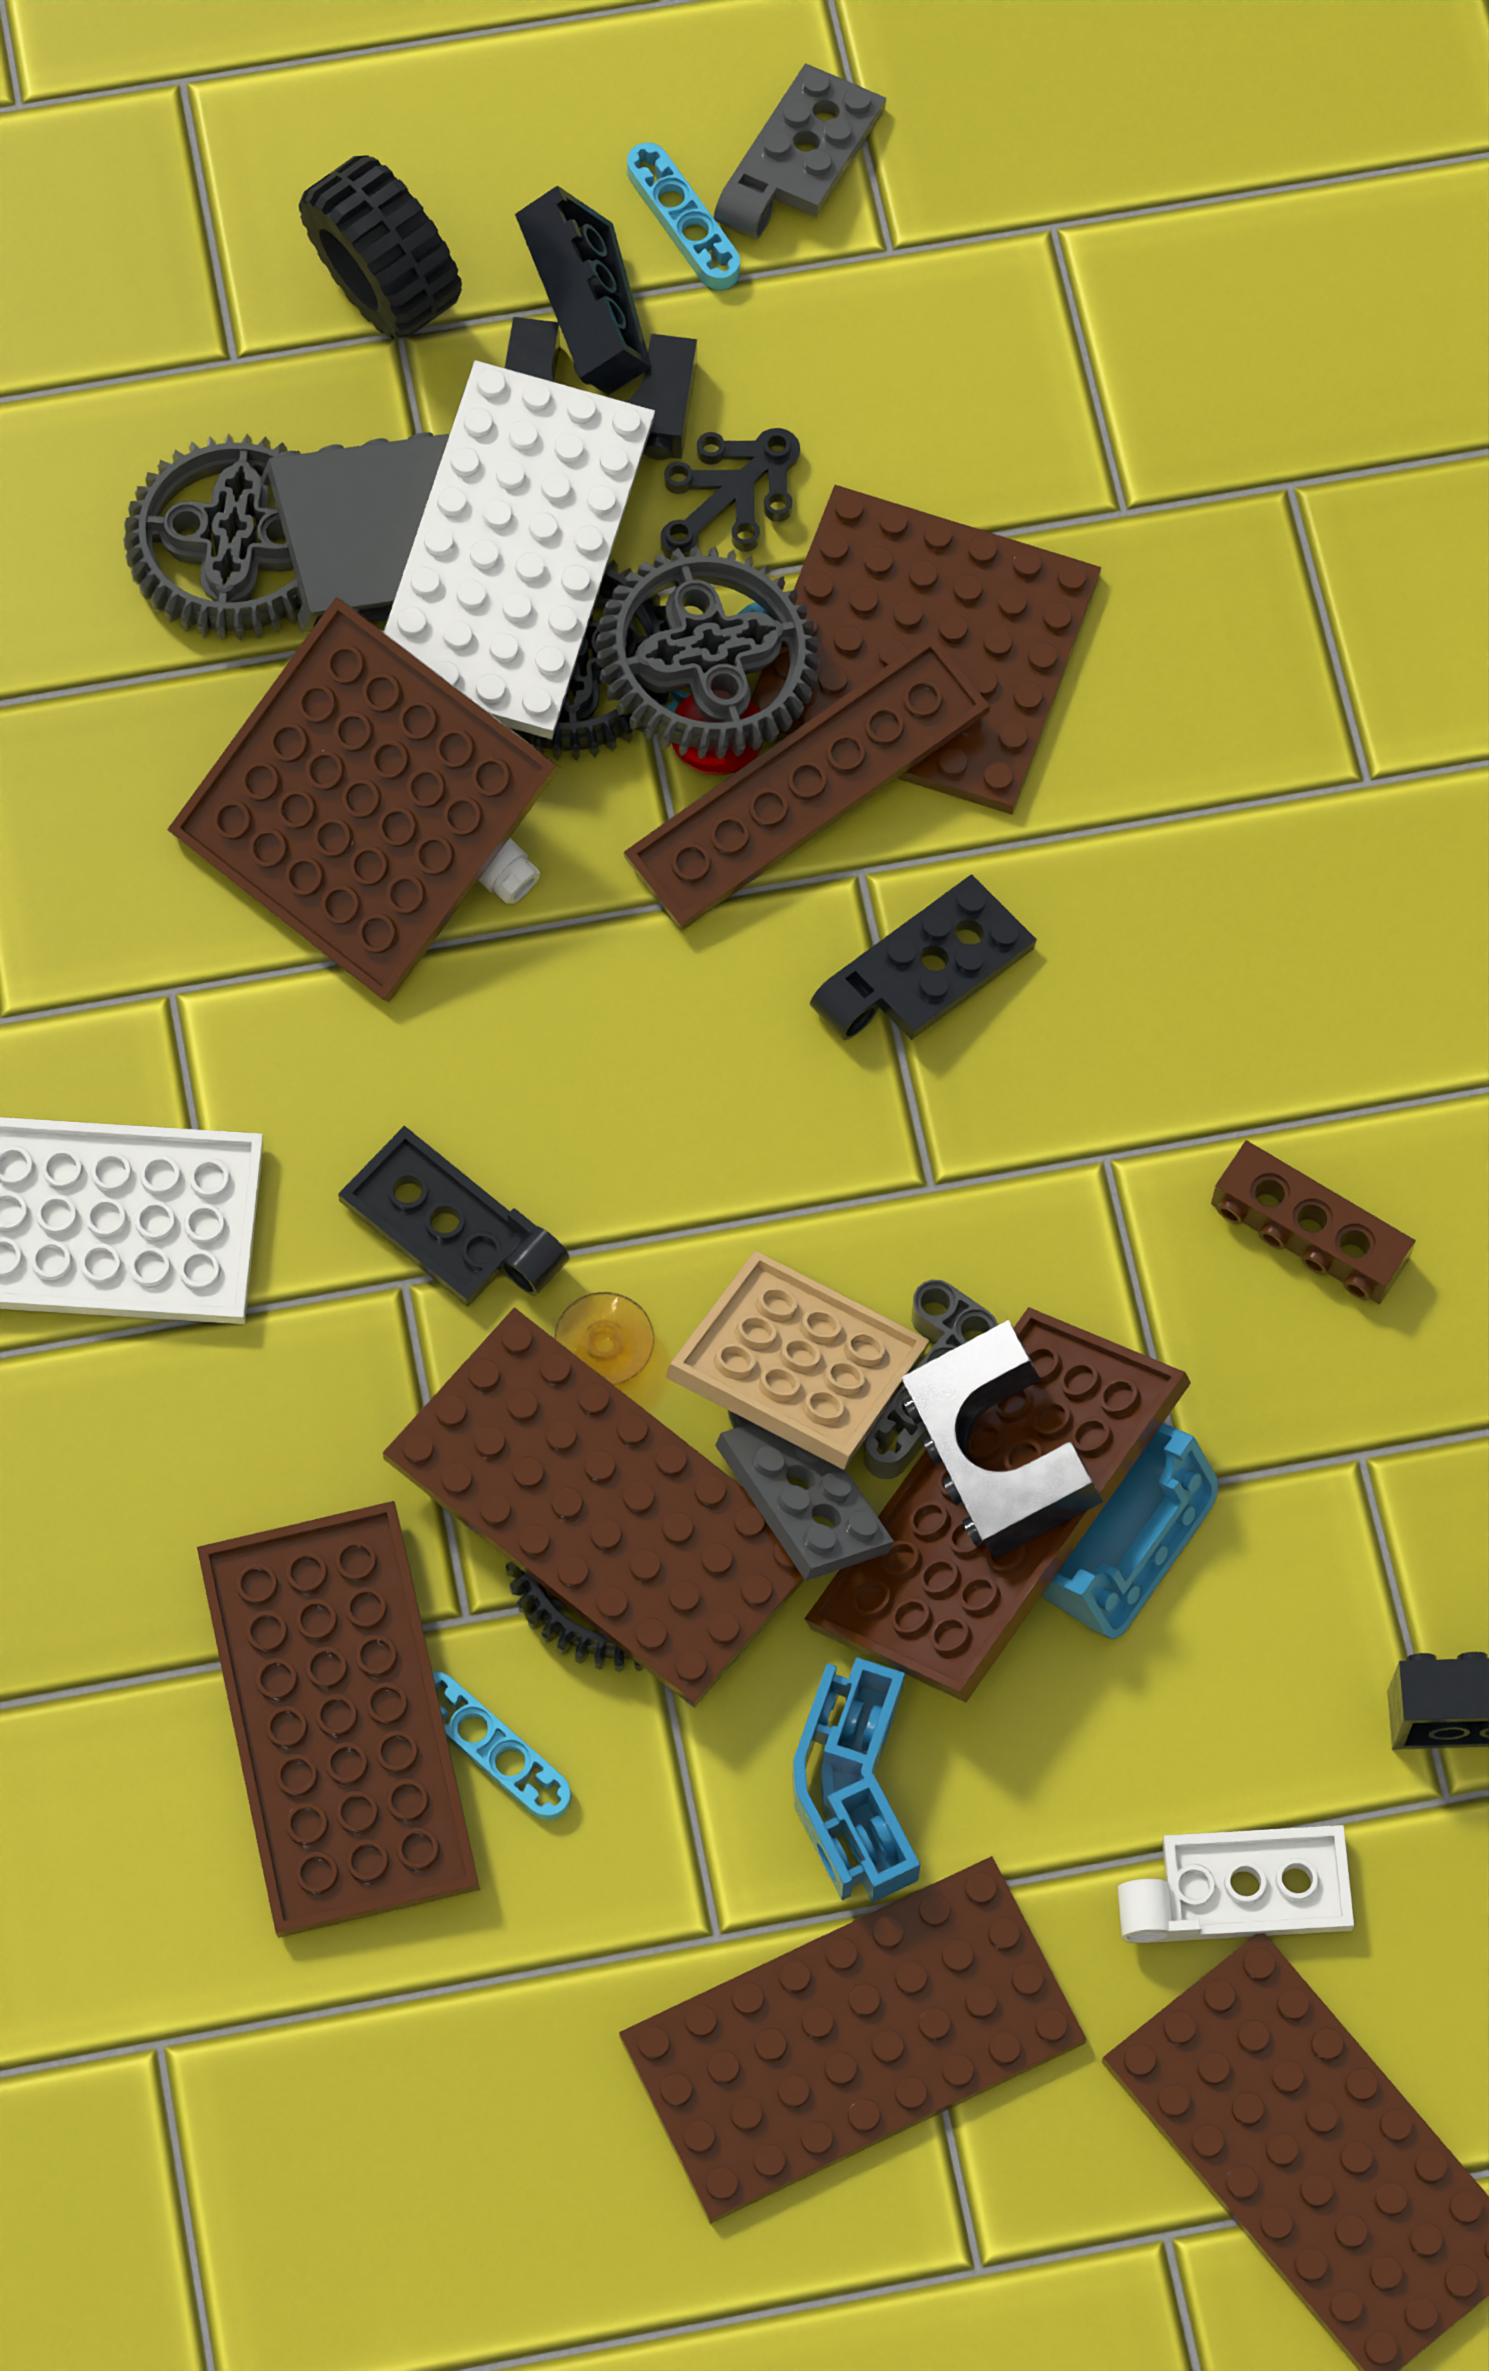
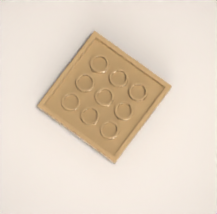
[666,1250,930,1470]

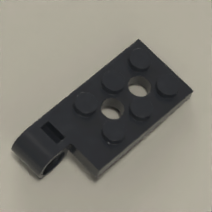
[810,874,1037,1040]
[338,1125,570,1307]

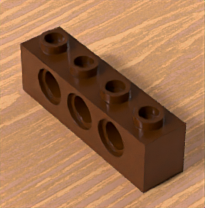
[1211,1140,1416,1304]

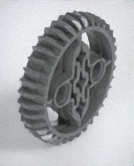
[123,433,303,641]
[595,545,820,760]

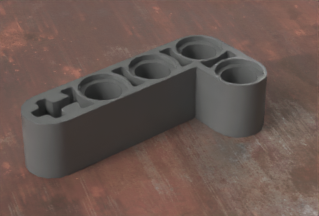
[864,1279,998,1479]

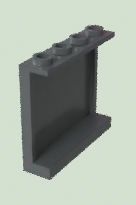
[261,432,450,633]

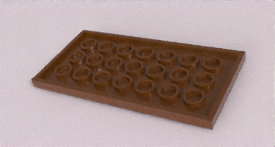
[383,1307,805,1708]
[804,1307,1191,1702]
[197,1501,480,1938]
[619,1856,1086,2224]
[1102,1933,1489,2371]

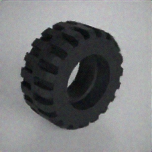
[298,155,462,339]

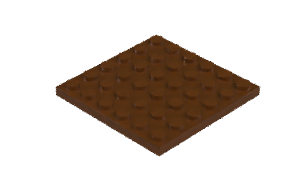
[751,485,1101,815]
[167,597,561,1002]

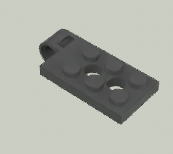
[714,63,886,239]
[715,1410,894,1581]

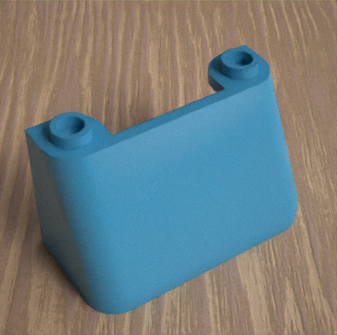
[1041,1423,1218,1639]

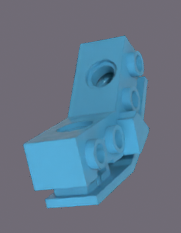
[792,1657,920,1903]

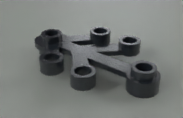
[661,428,800,560]

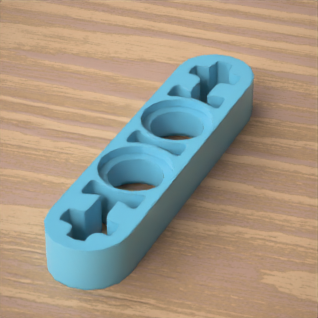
[627,143,740,290]
[433,1671,571,1821]

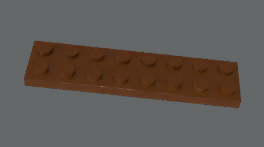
[624,634,990,931]

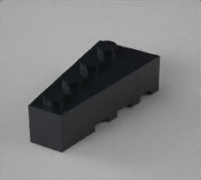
[515,185,652,395]

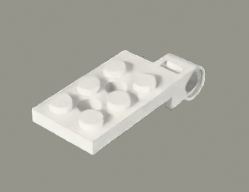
[1117,1825,1354,1943]

